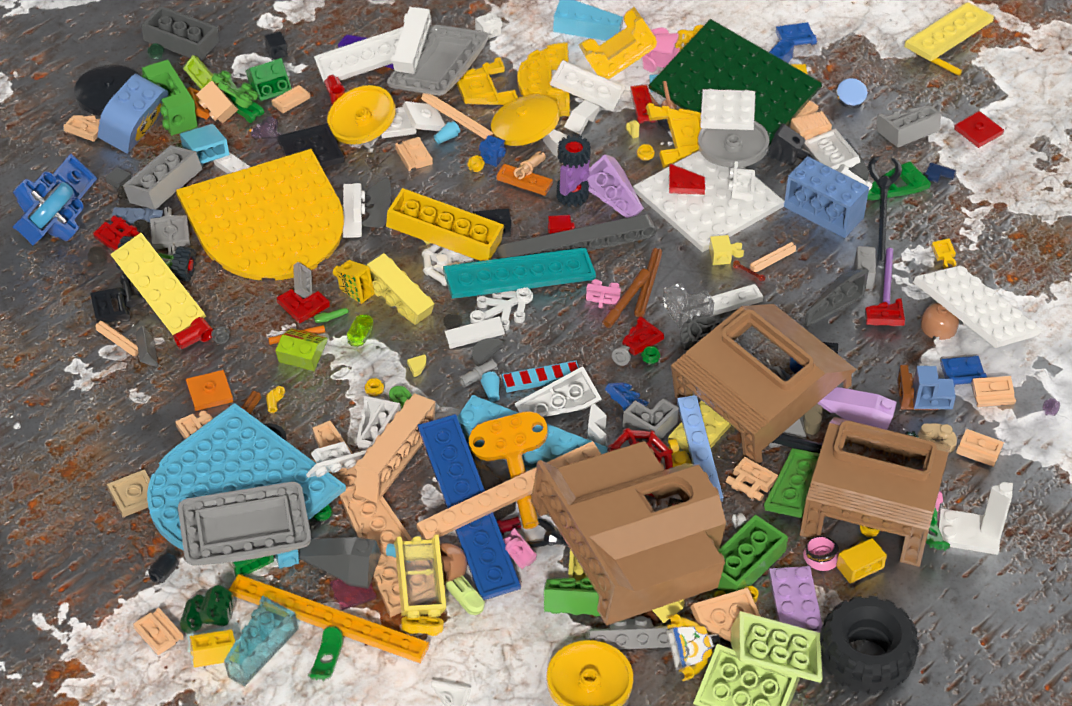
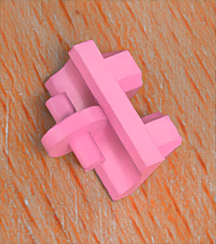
[586,279,621,309]
[503,528,537,569]

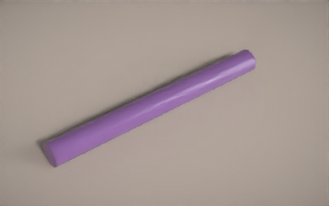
[882,248,893,305]

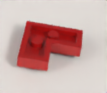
[277,289,330,324]

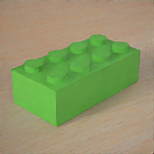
[717,515,788,594]

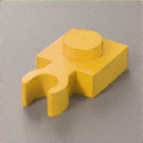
[931,238,956,269]

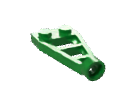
[867,161,931,201]

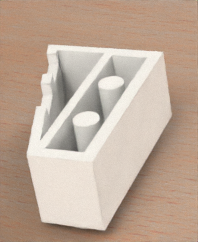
[357,396,401,452]

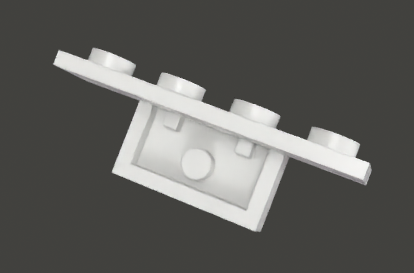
[343,183,365,238]
[306,442,366,478]

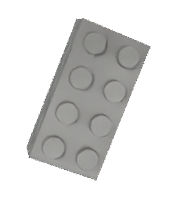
[123,145,202,210]

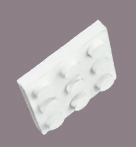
[701,89,755,130]

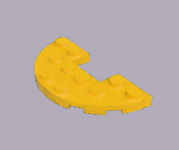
[517,43,570,116]

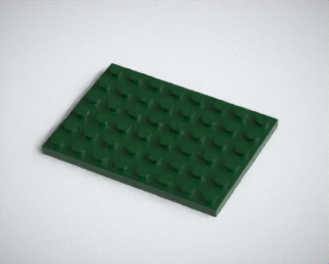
[649,19,822,146]

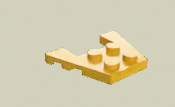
[456,57,518,105]
[646,103,702,168]

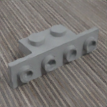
[589,616,672,650]

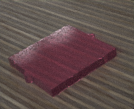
[330,579,376,610]

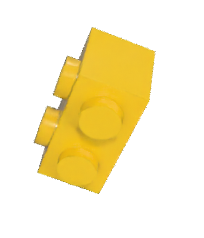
[836,538,887,584]

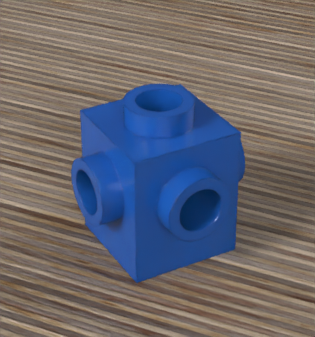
[479,135,506,167]

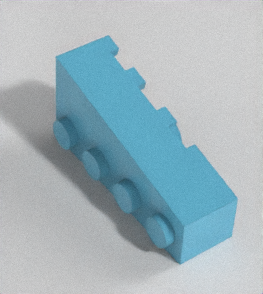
[553,0,623,41]

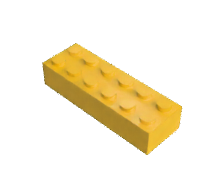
[386,188,504,261]

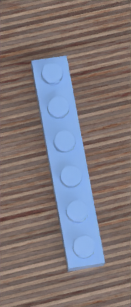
[677,395,723,502]

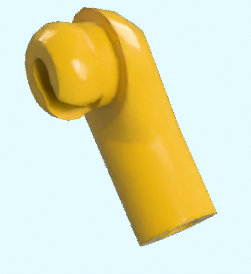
[266,386,285,413]

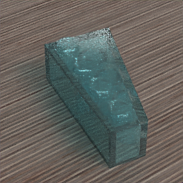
[224,596,299,686]

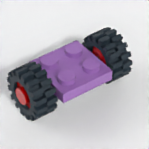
[556,135,591,207]

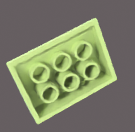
[731,611,822,683]
[693,644,800,706]

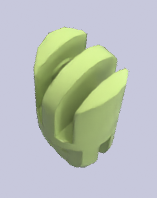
[445,575,485,615]

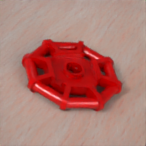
[607,428,673,498]

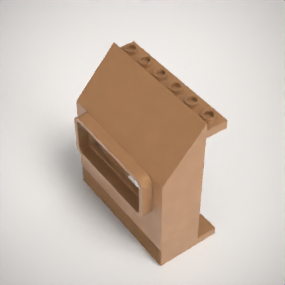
[671,304,857,464]
[800,417,951,567]

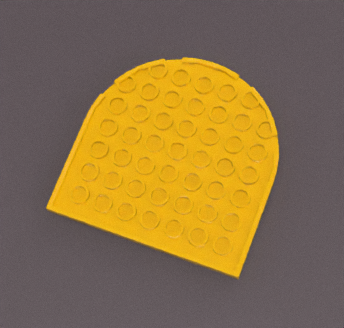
[176,149,344,280]

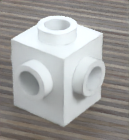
[475,12,502,39]

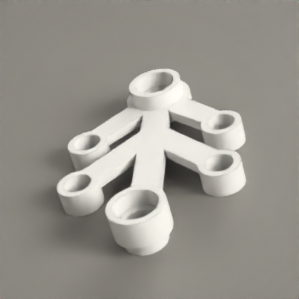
[470,287,533,331]

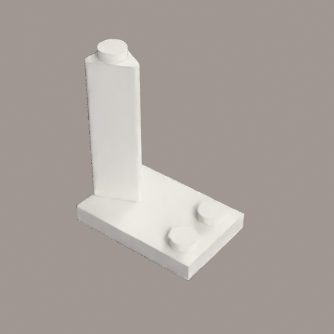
[938,482,1013,555]

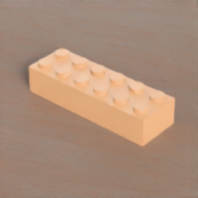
[354,393,435,503]

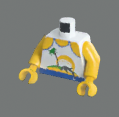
[666,614,720,681]

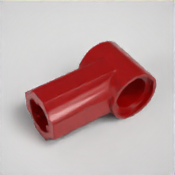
[324,75,345,105]
[173,317,213,349]

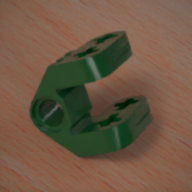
[180,585,234,634]

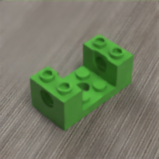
[141,60,197,136]

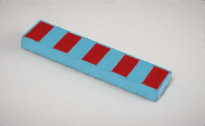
[502,361,579,393]

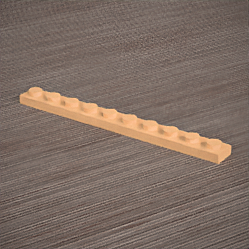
[416,441,601,540]

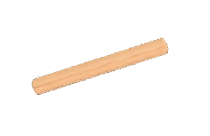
[421,93,493,139]

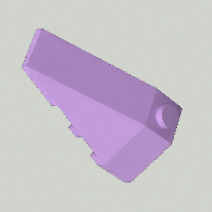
[586,154,644,218]
[817,387,897,430]

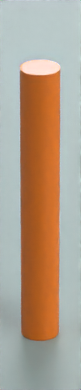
[268,325,325,345]

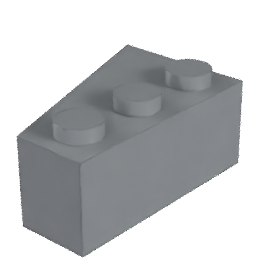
[877,105,941,147]

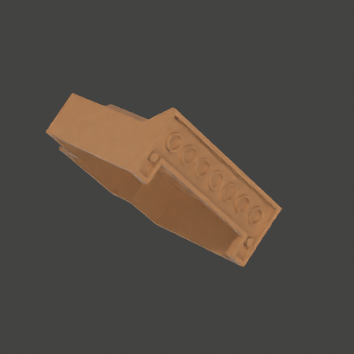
[531,441,726,626]

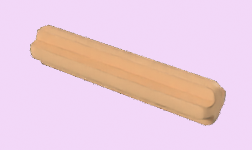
[750,242,796,273]
[95,321,139,356]

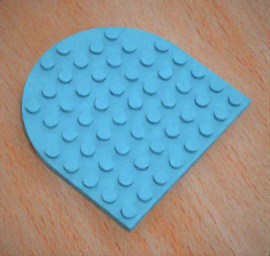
[147,403,346,550]

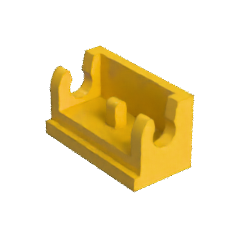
[190,629,236,668]

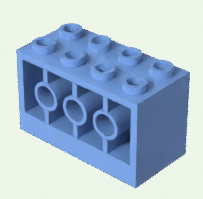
[784,156,869,238]

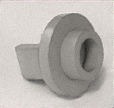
[612,345,631,366]

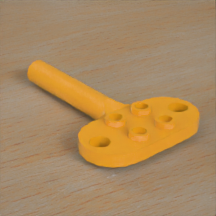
[469,411,548,529]

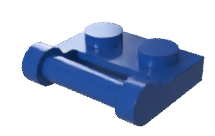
[776,22,817,46]
[940,356,987,387]

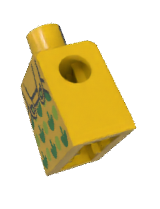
[332,260,375,304]

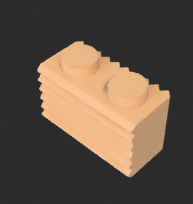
[790,111,832,140]

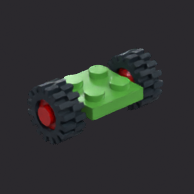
[116,236,196,282]

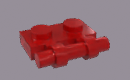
[93,215,140,251]

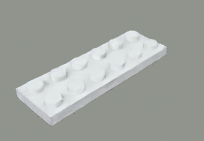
[314,28,422,85]

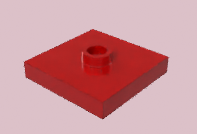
[954,111,1004,148]

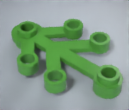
[211,70,259,108]

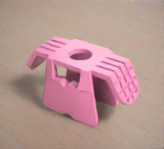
[642,27,680,72]

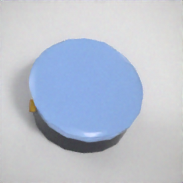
[837,78,867,109]

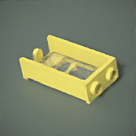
[394,535,446,618]

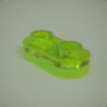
[347,315,373,347]

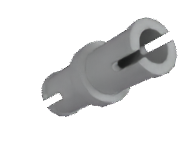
[459,359,498,388]

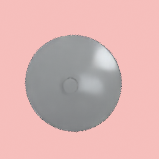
[698,121,769,168]

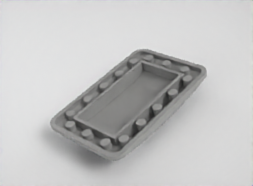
[387,25,489,95]
[178,482,311,566]

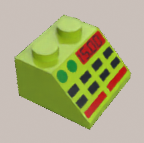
[275,329,328,372]

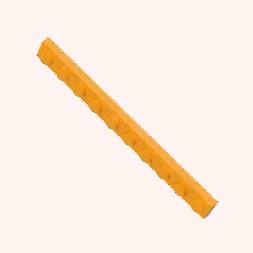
[229,574,429,664]

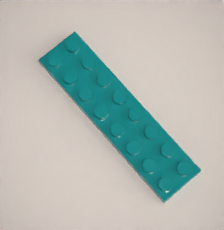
[443,248,596,299]

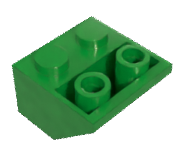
[245,58,292,101]

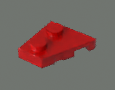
[669,164,705,195]
[865,298,905,326]
[622,317,664,356]

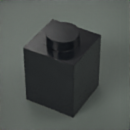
[265,31,288,61]

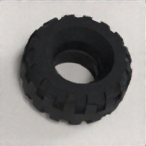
[820,595,919,694]

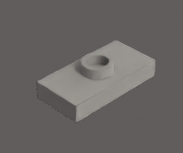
[293,262,313,299]

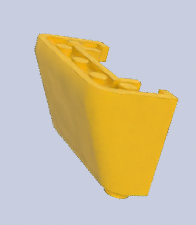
[578,7,657,79]

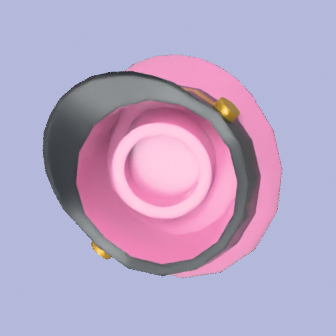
[803,536,839,571]

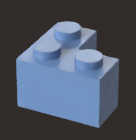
[912,366,956,409]

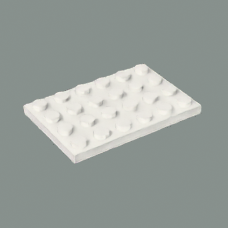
[913,266,1042,348]

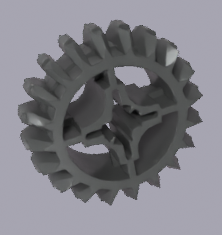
[680,314,723,350]

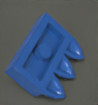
[605,383,649,411]

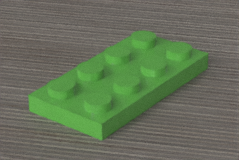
[764,448,820,518]

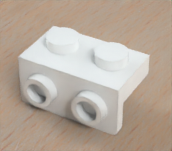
[728,161,755,200]

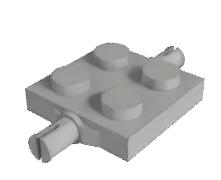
[150,207,190,255]

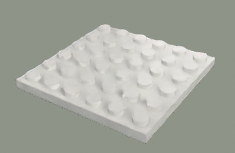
[633,151,785,252]

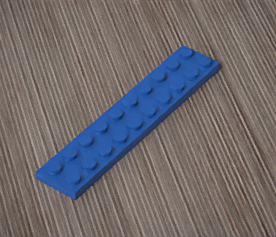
[418,414,521,600]

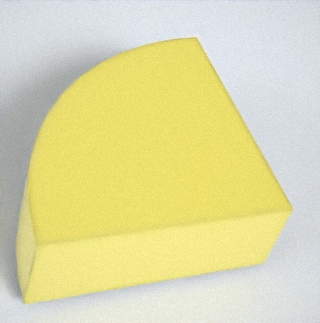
[625,120,639,138]
[407,354,427,377]

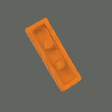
[497,164,553,196]

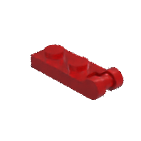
[630,85,656,124]

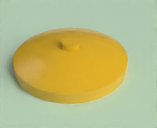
[327,85,396,145]
[491,94,560,146]
[546,640,633,706]

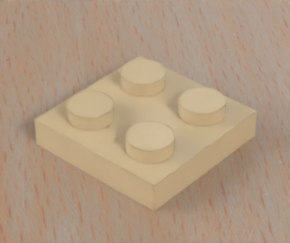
[107,469,150,517]

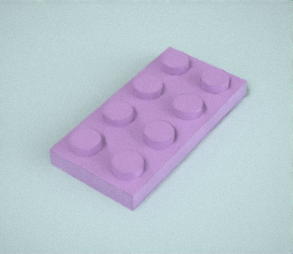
[768,566,822,633]

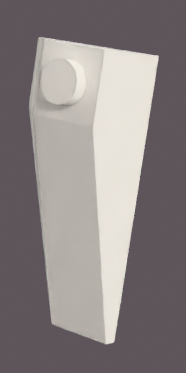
[514,366,602,417]

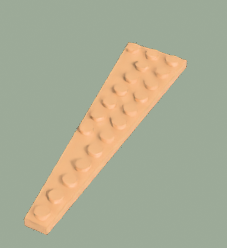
[313,421,446,617]

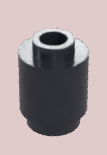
[148,553,178,583]

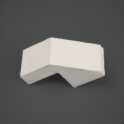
[564,100,600,135]
[587,404,607,446]

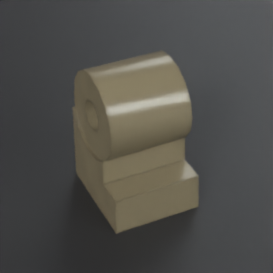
[802,404,823,435]

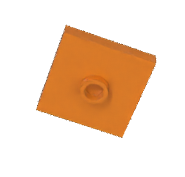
[186,370,233,411]

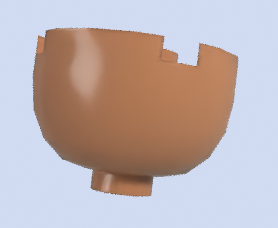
[921,303,959,340]
[429,543,468,585]

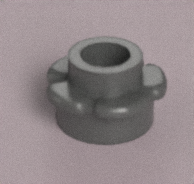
[211,326,230,344]

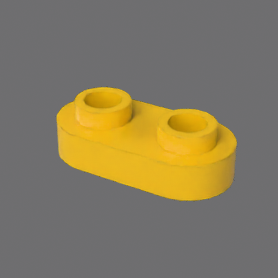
[401,616,444,636]

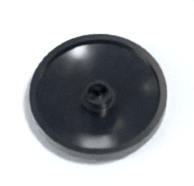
[74,65,140,116]

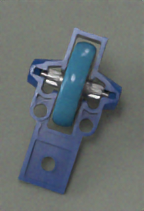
[13,154,97,246]

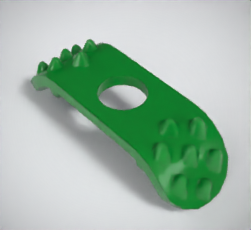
[926,508,950,551]
[307,626,343,681]

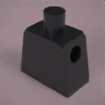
[767,124,811,166]

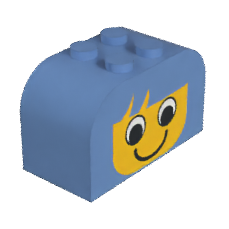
[98,74,168,154]

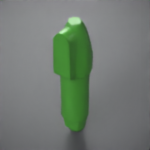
[314,308,349,323]

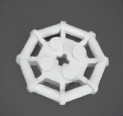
[422,244,474,287]

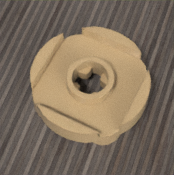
[917,423,957,453]

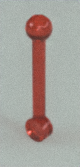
[733,260,766,282]

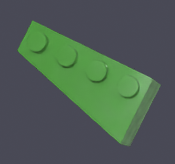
[544,577,600,616]

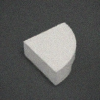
[732,513,747,532]

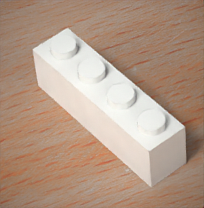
[391,7,431,74]

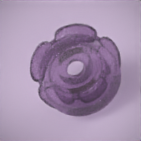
[1043,397,1060,416]

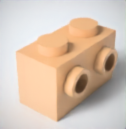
[196,80,238,123]

